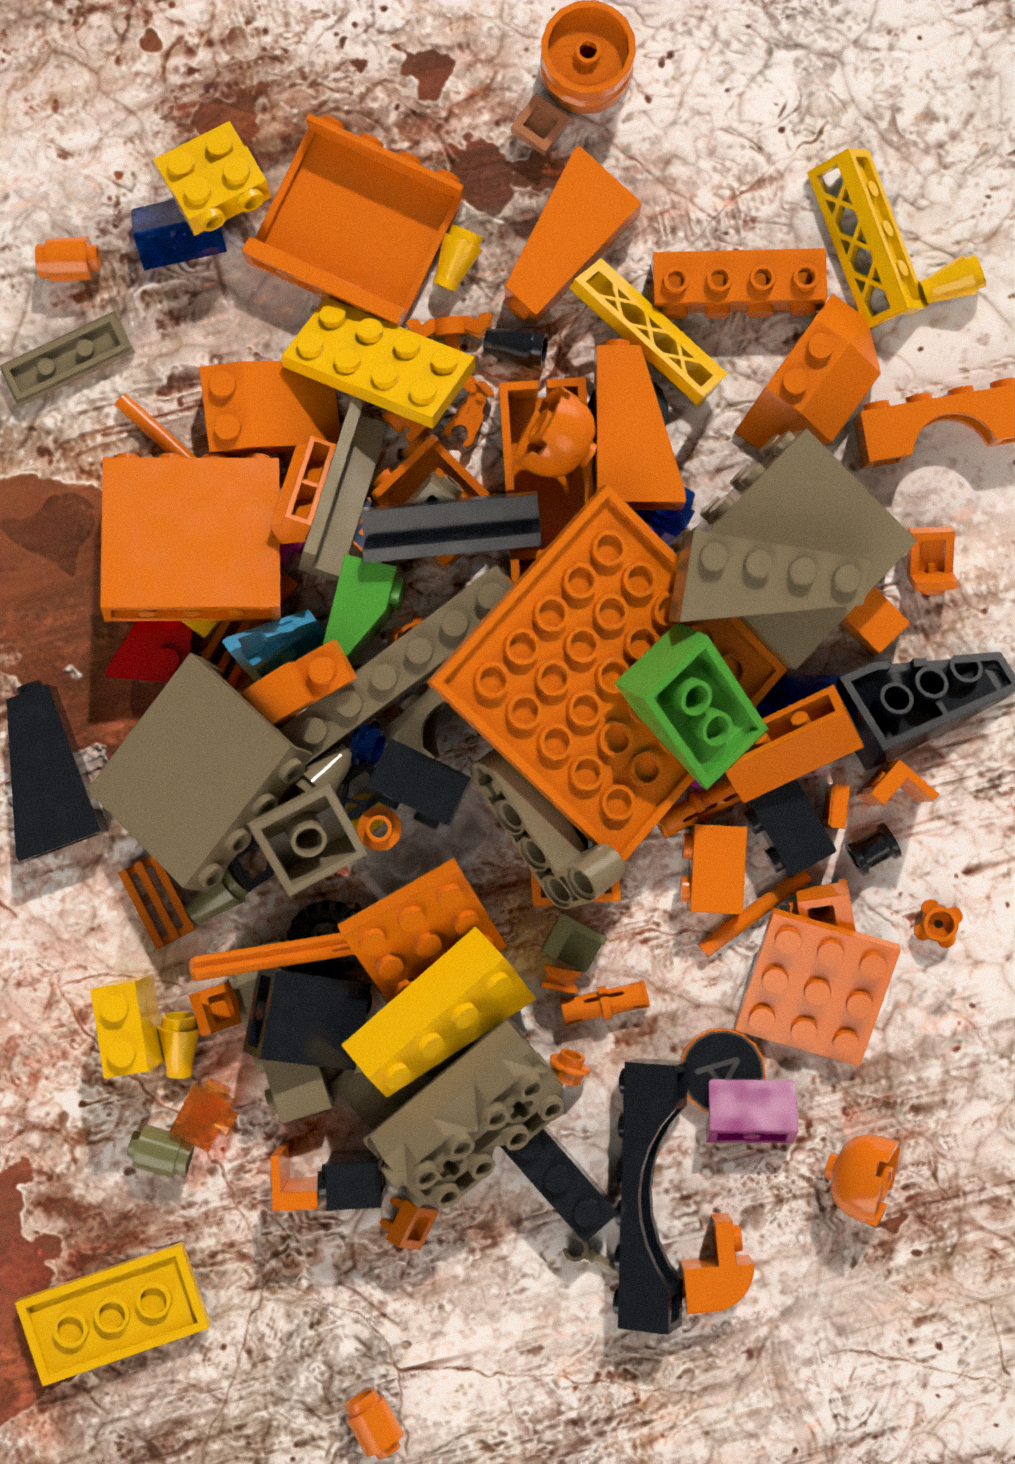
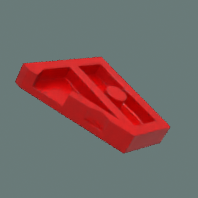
[105,621,195,683]

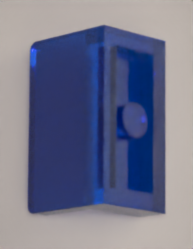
[131,199,227,271]

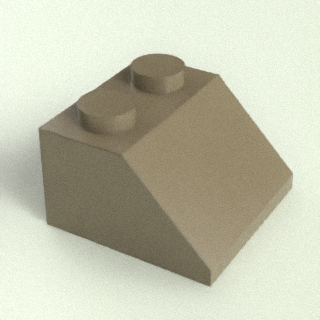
[247,780,368,897]

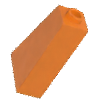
[505,145,642,325]
[594,339,686,510]

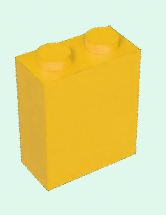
[90,974,165,1079]

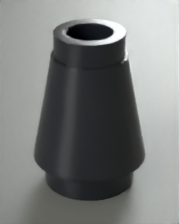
[483,326,549,369]

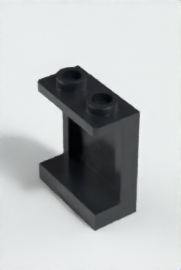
[243,967,372,1070]

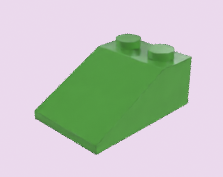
[323,554,406,666]
[614,622,768,790]

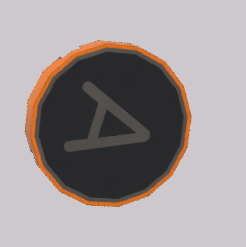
[680,1028,766,1112]

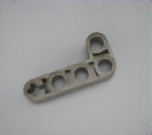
[470,749,626,909]

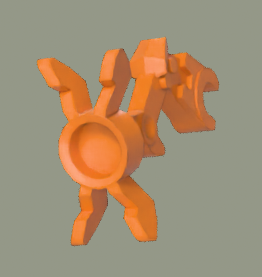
[406,312,494,449]

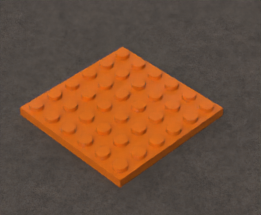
[426,484,788,862]

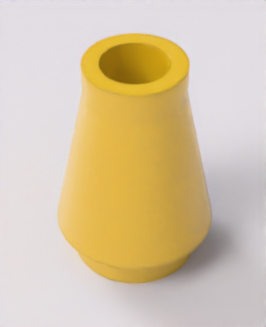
[433,224,483,293]
[919,254,986,305]
[157,1011,200,1079]

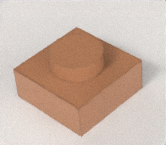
[511,93,571,157]

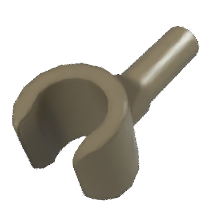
[563,1233,619,1276]

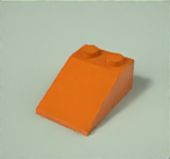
[199,361,341,458]

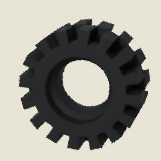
[286,900,359,977]

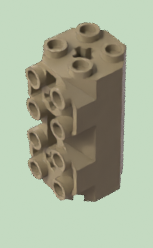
[363,1017,565,1209]

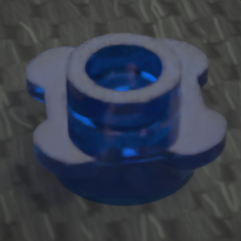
[349,720,387,766]

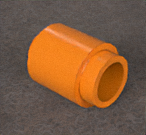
[35,236,101,283]
[344,1388,404,1460]

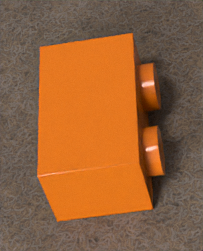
[680,824,747,915]

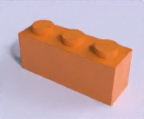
[725,684,864,803]

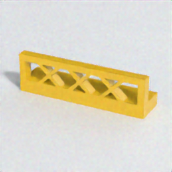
[807,148,928,329]
[569,258,728,407]

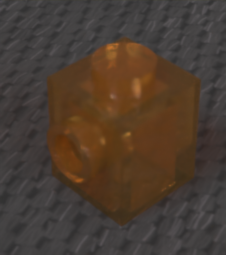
[169,1078,239,1152]

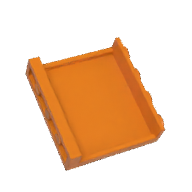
[242,113,465,328]
[100,453,281,621]

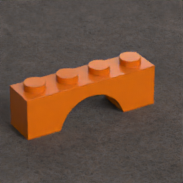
[853,378,1015,469]

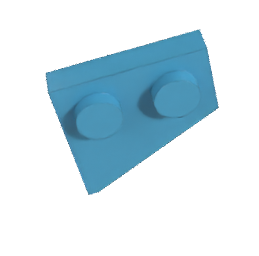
[222,609,326,682]

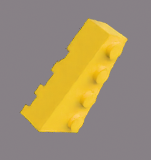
[341,926,537,1098]

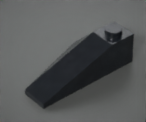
[836,652,1015,771]

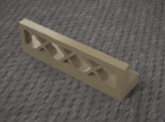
[298,396,388,582]

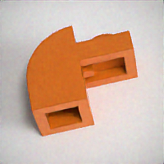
[680,1213,754,1314]

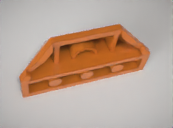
[734,294,881,451]

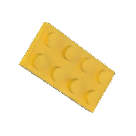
[281,297,476,429]
[15,1241,211,1387]

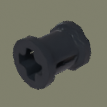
[844,822,902,877]

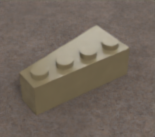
[669,531,871,622]

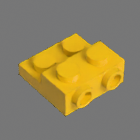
[153,121,271,236]

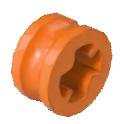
[540,964,582,993]

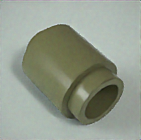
[127,1124,195,1178]

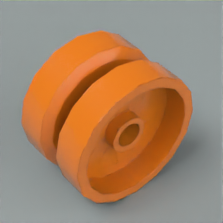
[540,0,636,114]

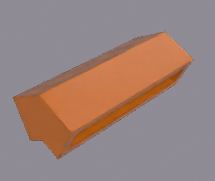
[270,436,337,544]

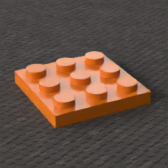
[337,858,507,1002]
[734,908,901,1067]

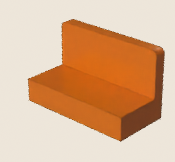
[856,760,940,806]
[270,1144,323,1211]

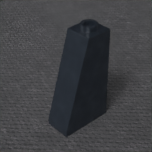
[6,680,109,862]

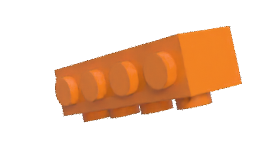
[650,248,827,320]

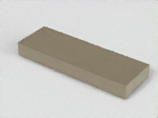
[0,311,135,407]

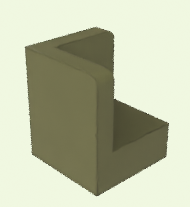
[540,911,608,972]

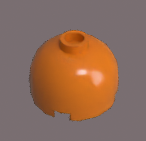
[514,386,597,478]
[824,1134,900,1227]

